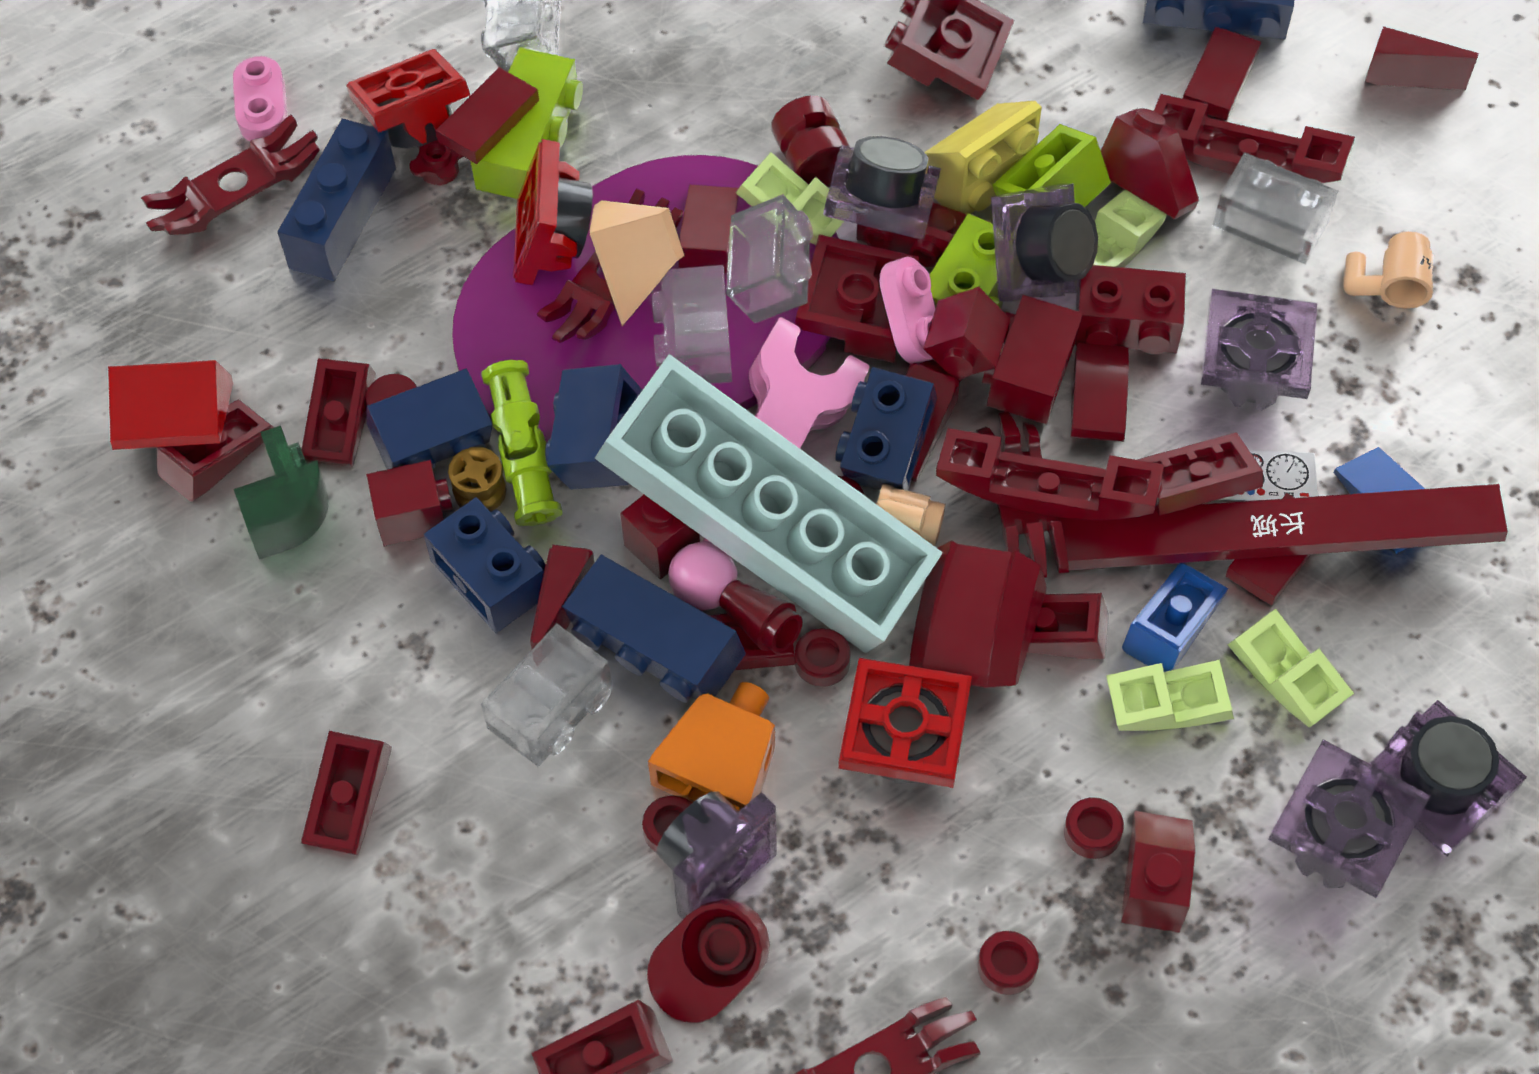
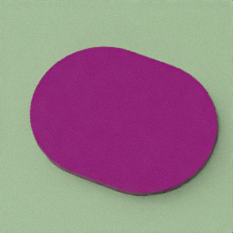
[452,155,839,444]

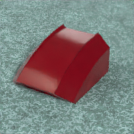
[909,540,1047,688]

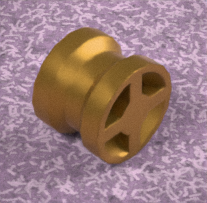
[448,447,507,512]

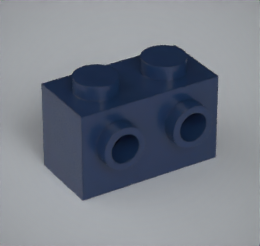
[545,364,642,490]
[835,367,938,491]
[366,368,493,469]
[423,497,546,634]

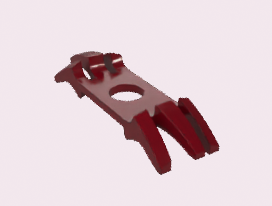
[141,115,320,235]
[537,188,683,343]
[976,412,1069,578]
[795,997,980,1074]

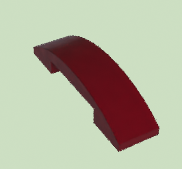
[1154,94,1355,184]
[936,428,1164,520]

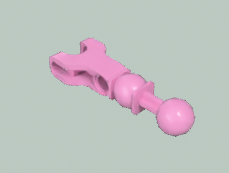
[668,317,869,611]

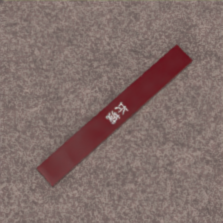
[1058,484,1508,570]

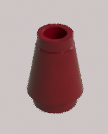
[719,580,803,653]

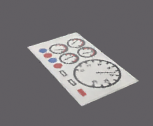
[1218,451,1318,501]

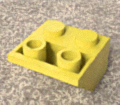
[924,101,1042,214]

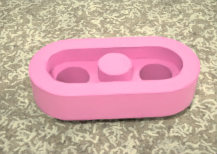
[233,56,287,141]
[880,257,936,364]

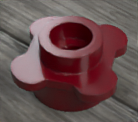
[409,140,463,185]

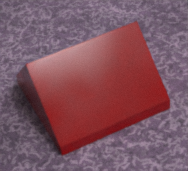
[108,360,233,450]

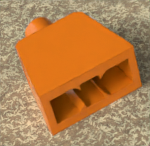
[648,682,775,823]

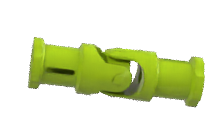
[481,360,563,526]

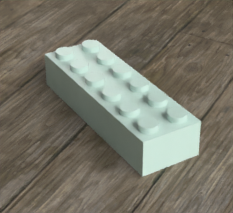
[595,354,943,654]

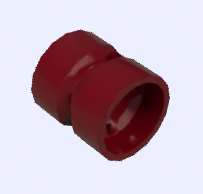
[771,95,853,188]

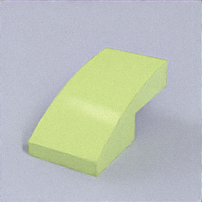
[736,152,854,245]
[1093,189,1167,268]
[1227,609,1354,727]
[1106,660,1234,731]

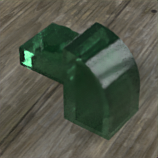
[234,425,329,560]

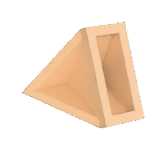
[589,201,685,326]

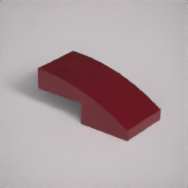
[1071,343,1129,442]

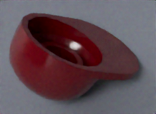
[647,899,770,1023]

